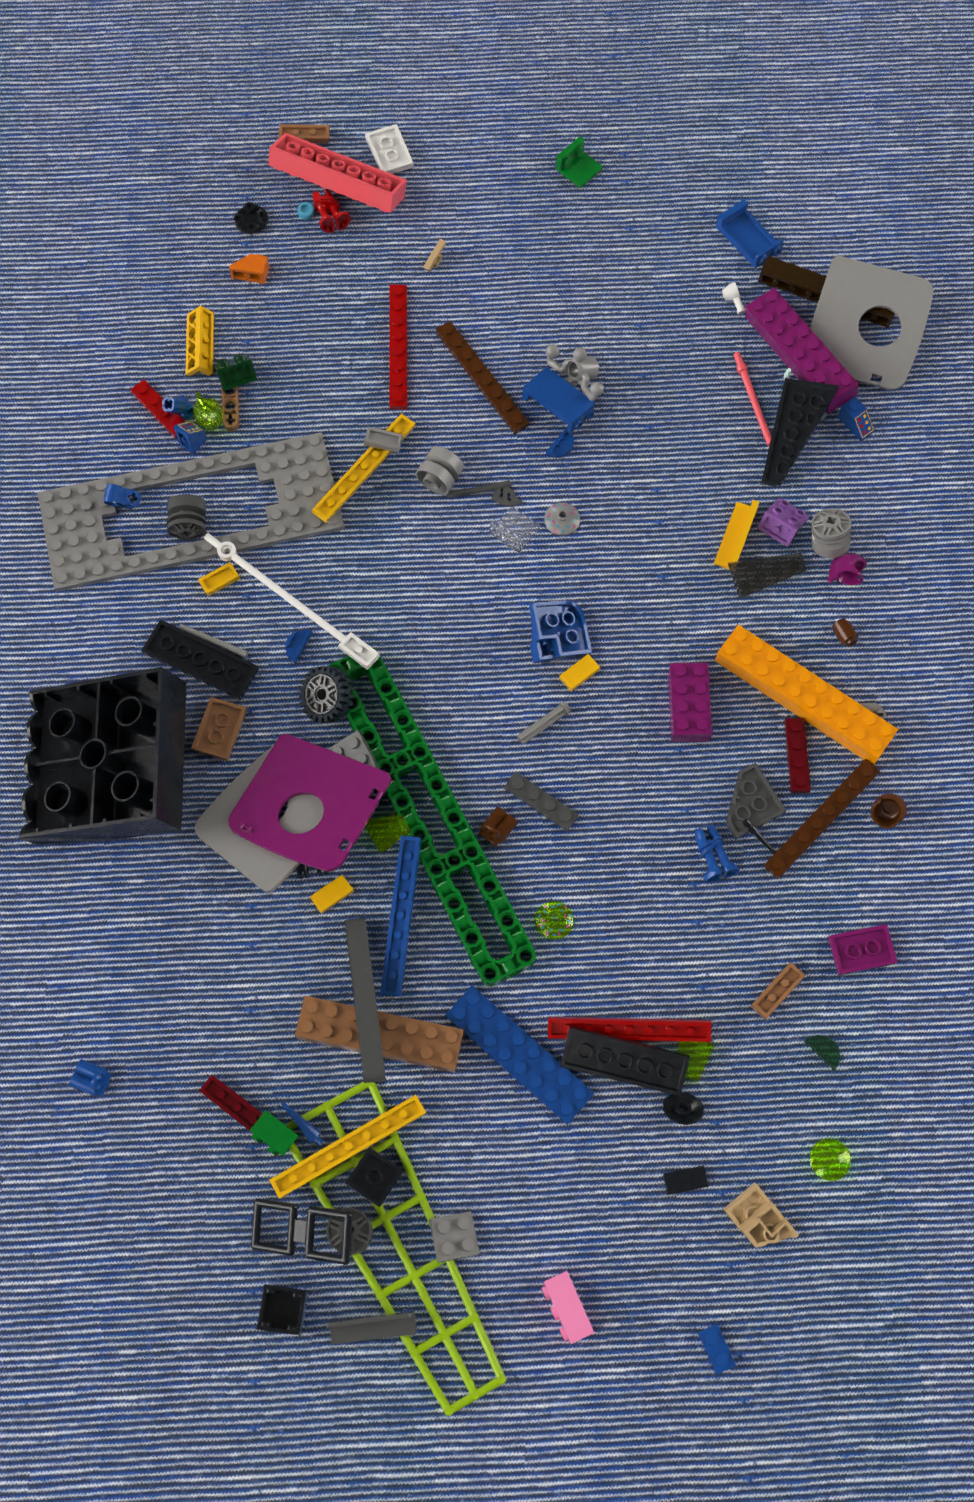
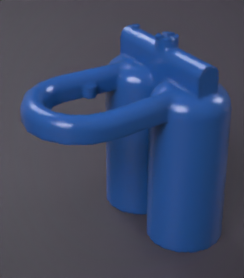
[69,1059,112,1096]

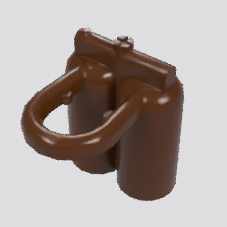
[478,807,518,847]

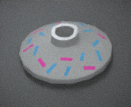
[544,503,580,536]

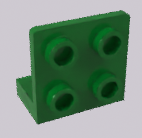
[556,136,602,188]

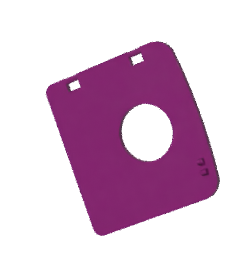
[228,734,391,872]

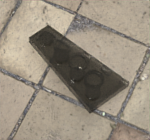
[728,553,807,598]

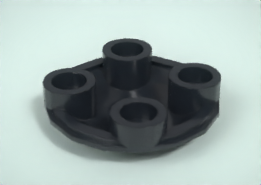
[234,202,268,234]

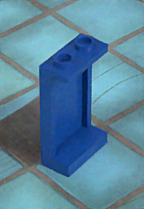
[716,199,784,268]
[522,367,595,434]

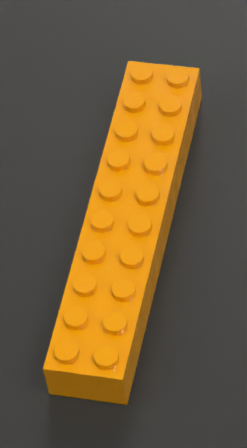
[714,624,899,765]

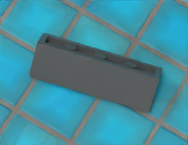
[326,1311,417,1344]

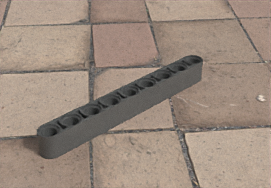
[345,918,385,1083]

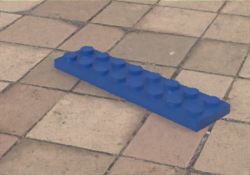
[445,986,594,1125]

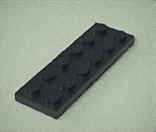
[141,620,259,700]
[560,1026,690,1096]

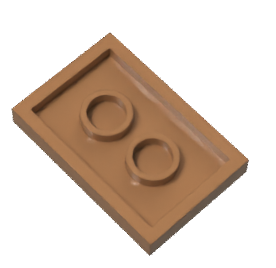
[191,697,247,761]

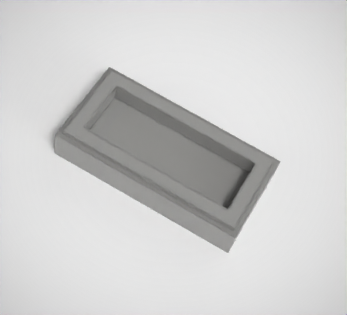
[364,427,403,453]

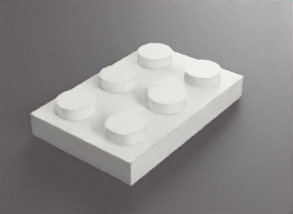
[365,124,414,174]

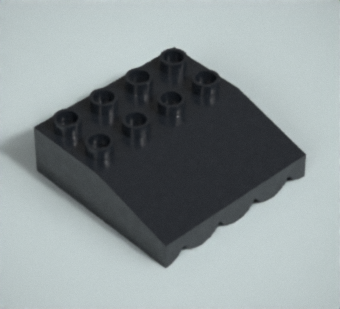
[19,667,187,844]

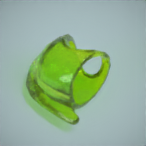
[193,392,223,431]

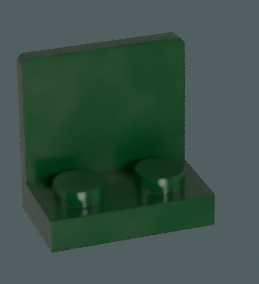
[213,353,257,391]

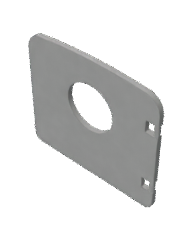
[810,256,934,391]
[195,745,324,893]

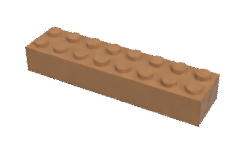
[295,996,464,1073]

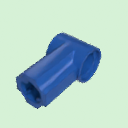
[162,395,196,419]

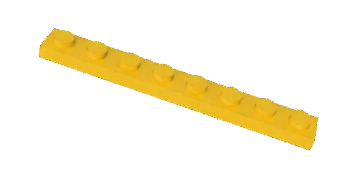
[312,413,415,523]
[269,1095,426,1199]

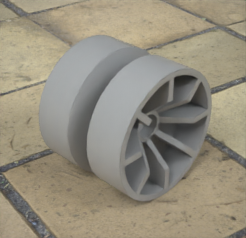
[416,446,464,495]

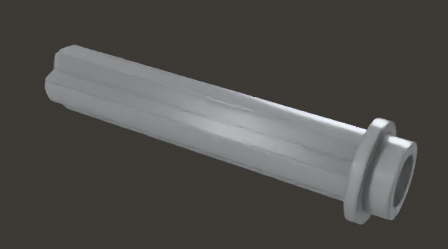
[517,701,571,744]

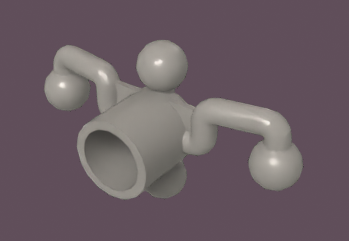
[546,344,604,401]

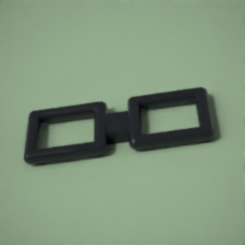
[251,1198,353,1265]

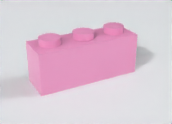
[541,1271,594,1344]

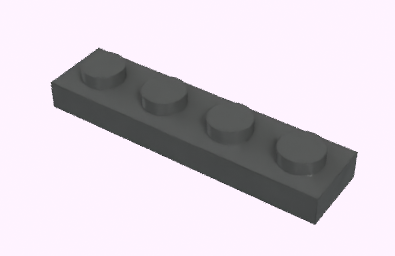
[504,772,579,832]

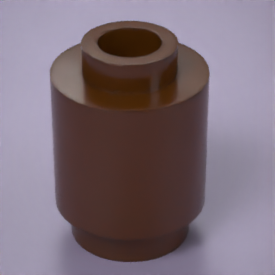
[832,618,859,647]

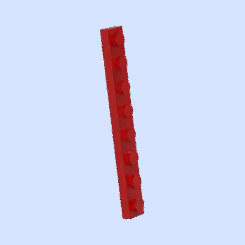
[389,284,407,410]
[548,1017,712,1042]

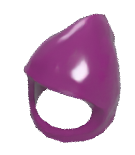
[828,552,867,586]

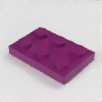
[828,924,898,976]

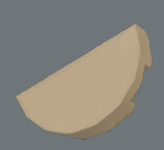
[423,239,446,272]

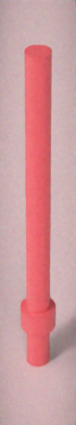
[733,352,772,446]

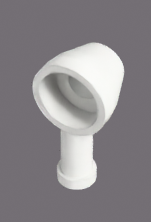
[722,282,745,315]

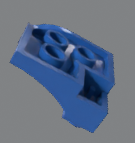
[529,600,592,663]

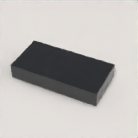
[663,1166,709,1195]

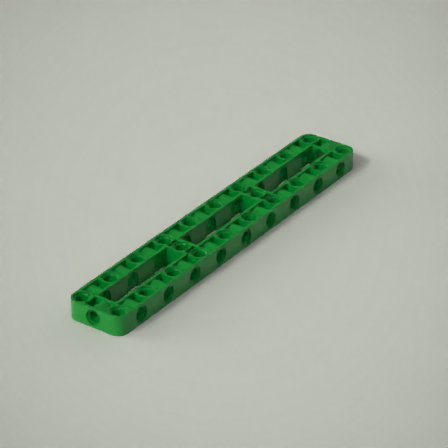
[329,647,536,987]

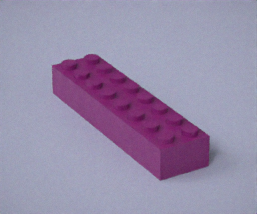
[745,288,859,414]

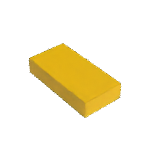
[198,562,240,596]
[559,654,600,692]
[310,875,354,914]

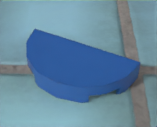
[546,427,574,458]
[285,629,313,664]

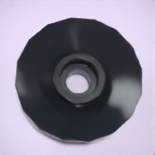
[663,1092,704,1125]

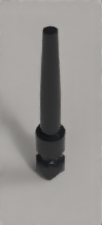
[742,819,776,854]

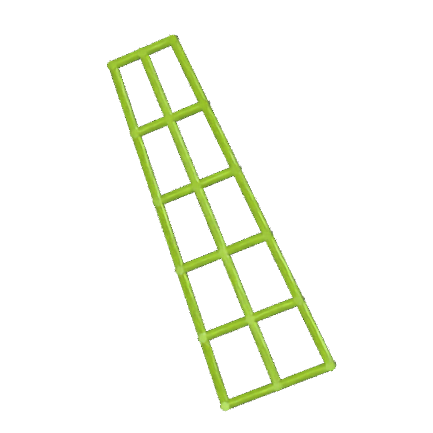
[285,1081,506,1416]

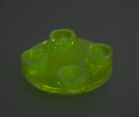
[809,1138,851,1181]

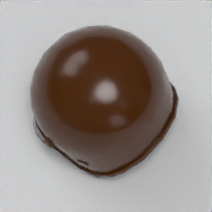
[870,793,907,828]

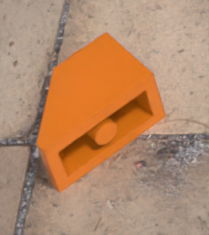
[229,254,270,284]

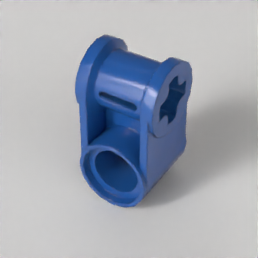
[103,484,141,509]

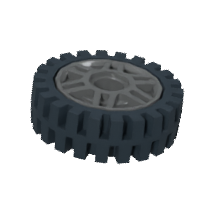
[299,666,354,723]

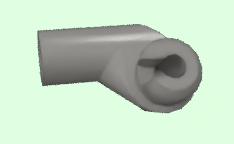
[859,703,886,719]

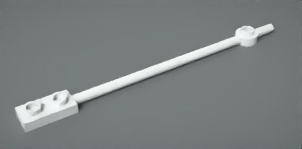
[204,533,380,670]

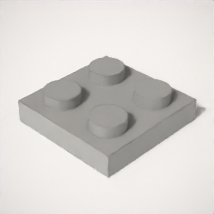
[429,1211,480,1263]

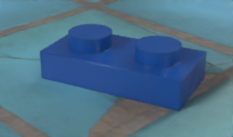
[697,1323,736,1374]

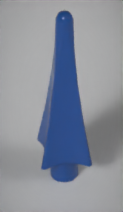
[281,1102,324,1147]

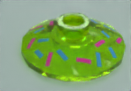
[535,901,574,940]

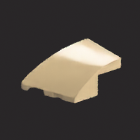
[723,1182,799,1248]

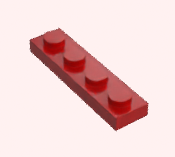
[130,379,185,439]

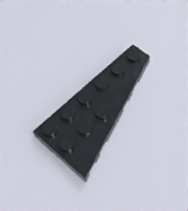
[761,378,839,487]

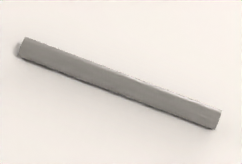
[179,624,249,658]

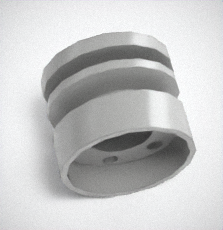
[811,508,851,558]

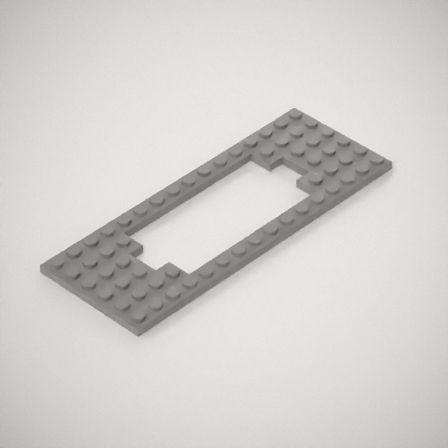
[37,432,345,592]

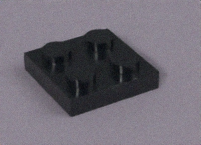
[345,1147,403,1208]

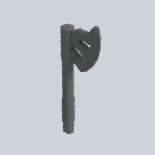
[446,480,522,506]

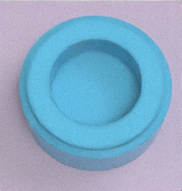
[297,202,315,220]

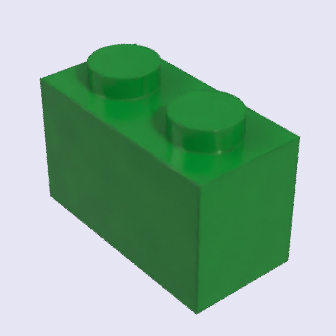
[250,1110,298,1157]

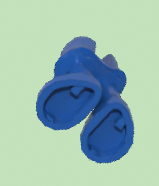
[695,825,740,883]

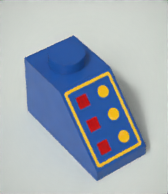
[837,396,875,441]
[174,421,207,455]

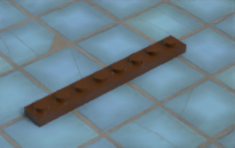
[436,321,529,435]
[763,759,880,879]

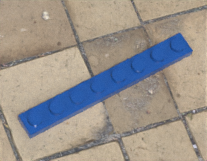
[380,836,422,997]

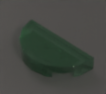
[804,1035,840,1071]

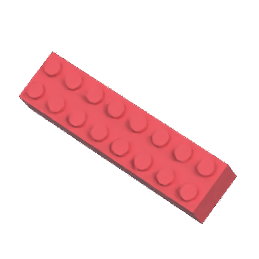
[268,133,407,213]

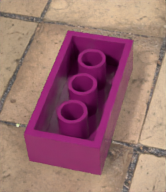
[668,663,712,742]

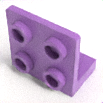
[757,498,809,547]

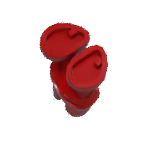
[312,189,351,233]

